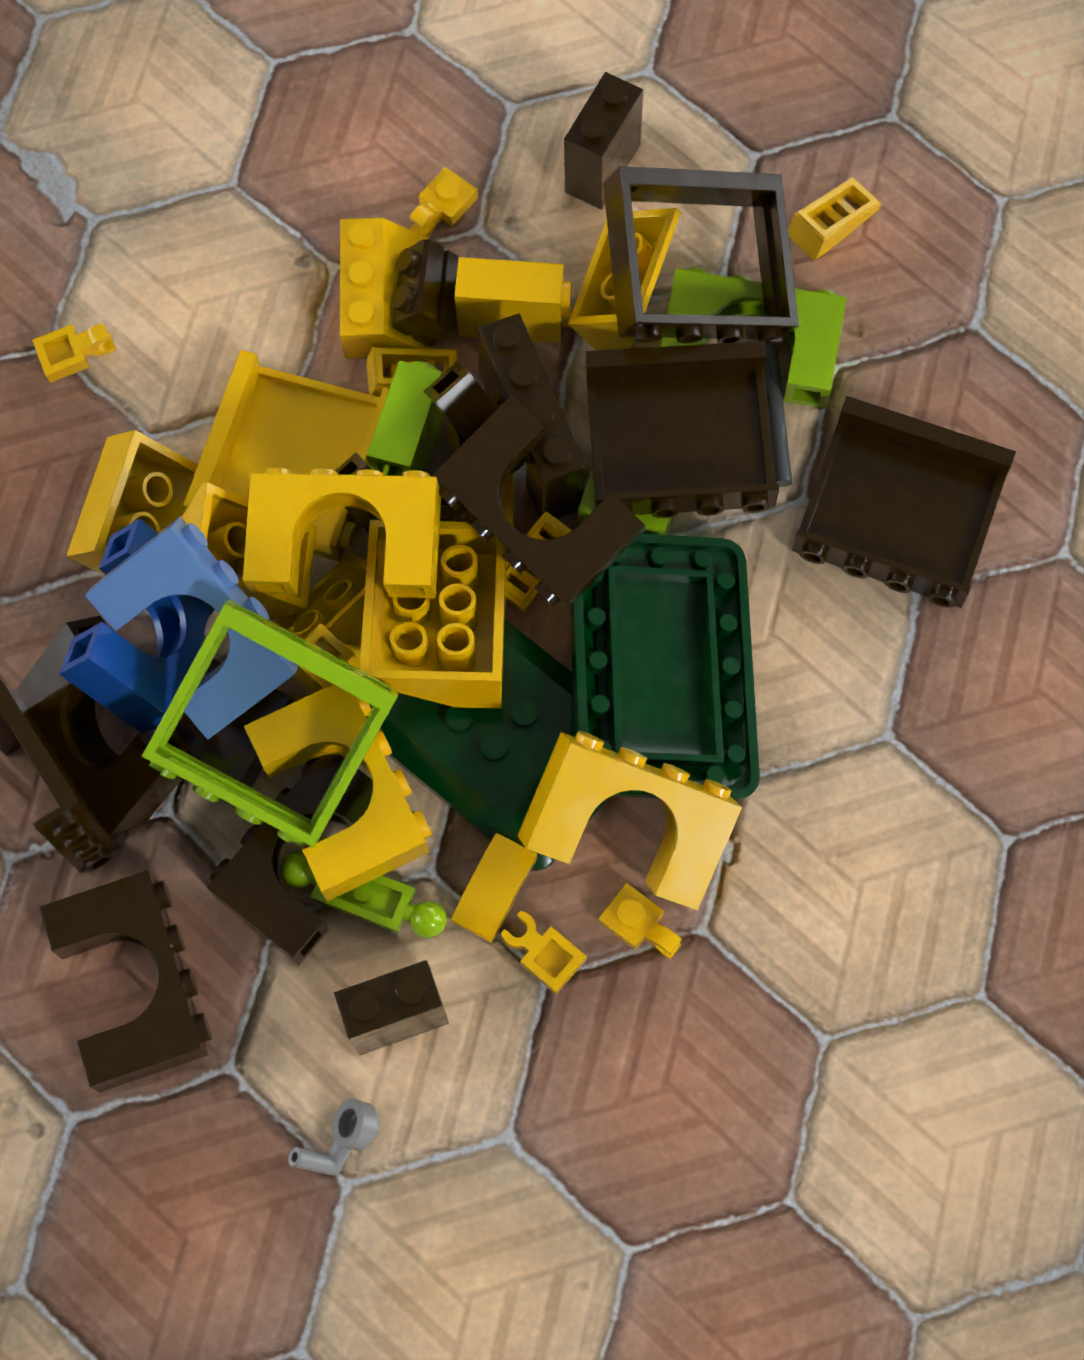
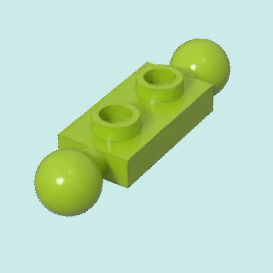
[281,851,447,939]

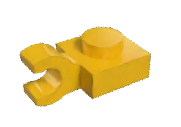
[409,167,478,237]
[32,323,117,383]
[598,883,682,960]

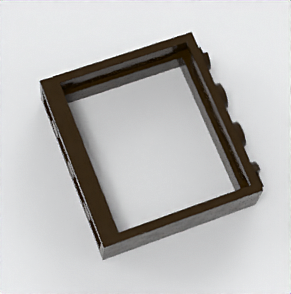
[603,166,799,345]

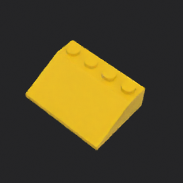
[359,520,506,709]

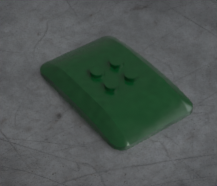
[570,534,760,801]
[366,619,610,872]

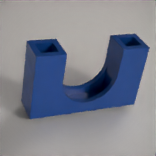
[59,519,214,733]

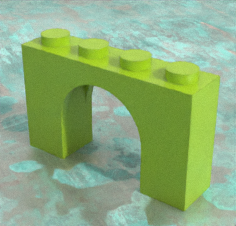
[660,268,847,409]

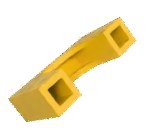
[242,468,441,598]
[244,684,432,902]
[518,731,742,911]

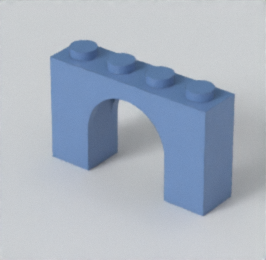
[85,516,299,739]

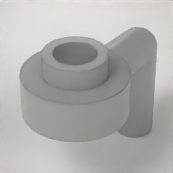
[288,1099,379,1176]

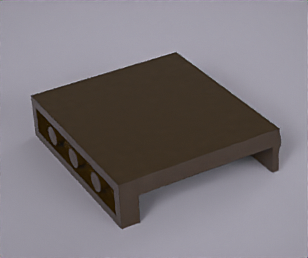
[586,341,779,519]
[792,396,1016,608]
[0,674,120,873]

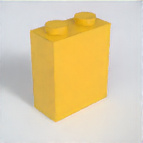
[455,257,572,343]

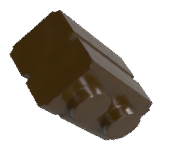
[391,239,459,347]

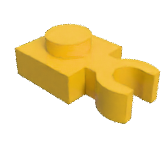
[501,911,587,995]

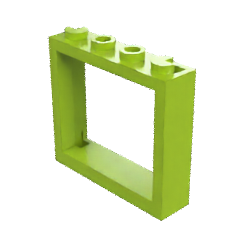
[142,599,398,848]

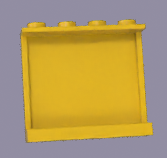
[183,350,389,562]

